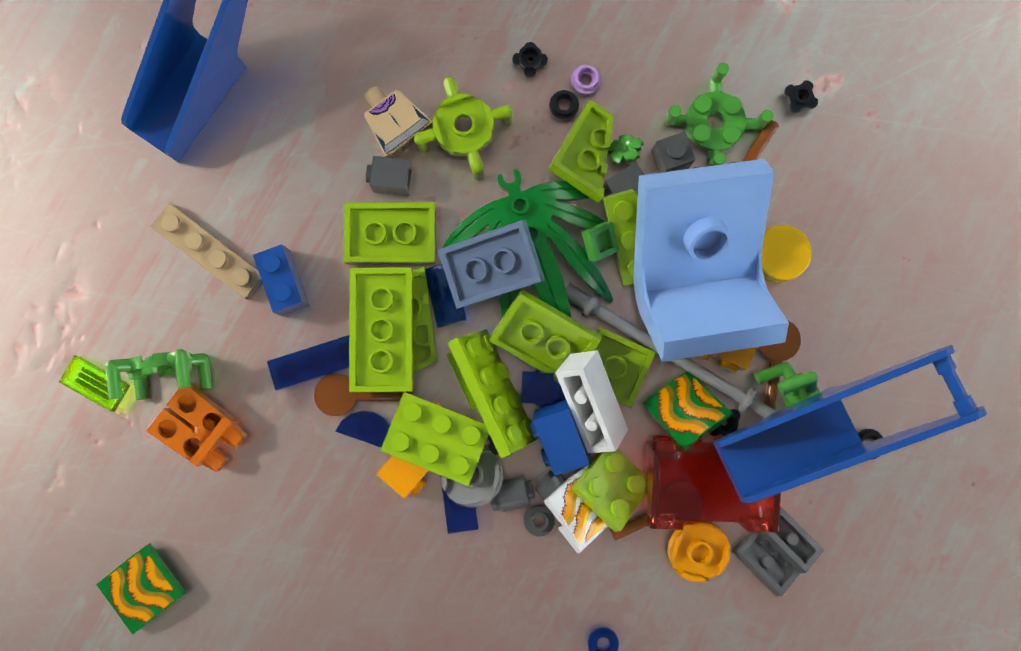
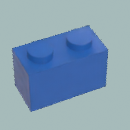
[253,244,310,316]
[530,400,590,476]

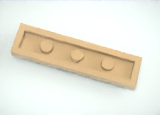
[150,203,262,300]

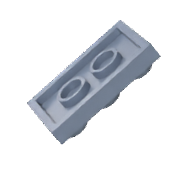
[438,220,545,309]

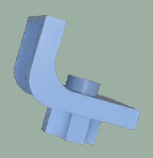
[633,159,789,362]

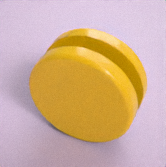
[762,224,812,283]

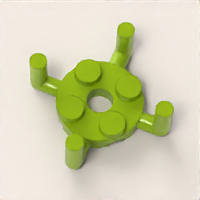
[414,76,513,181]

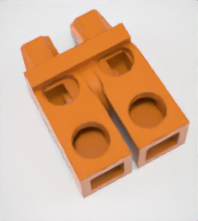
[146,383,247,472]

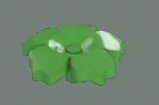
[607,134,644,165]

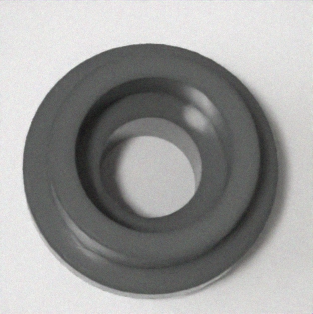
[524,505,555,537]

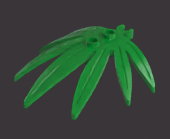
[442,168,613,317]

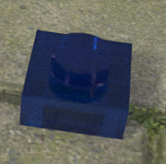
[520,371,554,404]

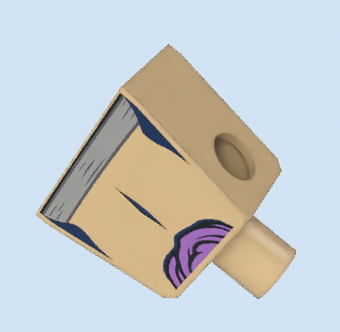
[364,86,433,158]

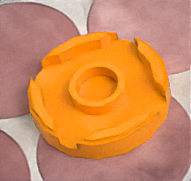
[667,520,731,583]

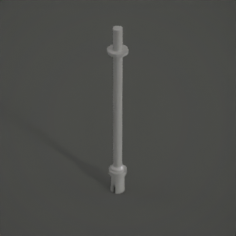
[566,282,778,418]

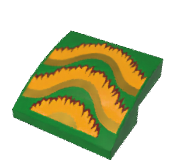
[642,371,732,452]
[96,543,186,635]

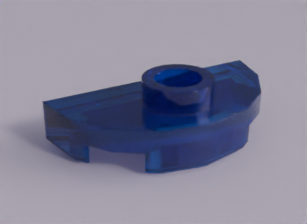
[335,411,390,447]

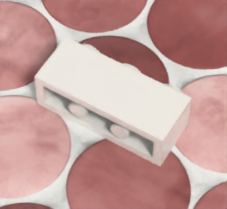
[555,350,628,453]

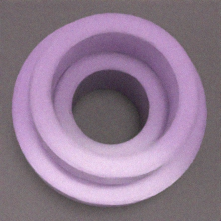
[571,65,601,95]

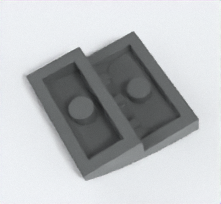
[732,506,824,597]

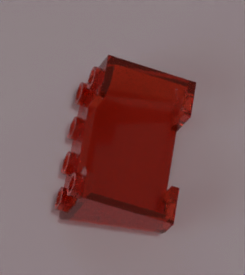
[646,435,781,533]

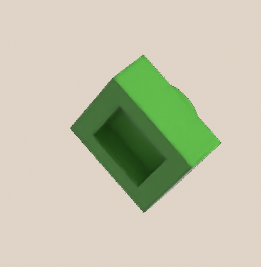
[581,222,620,262]

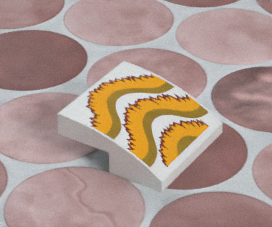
[543,461,608,553]

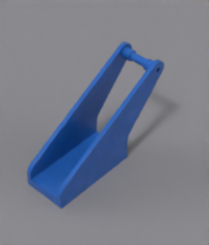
[121,0,248,163]
[713,345,988,504]

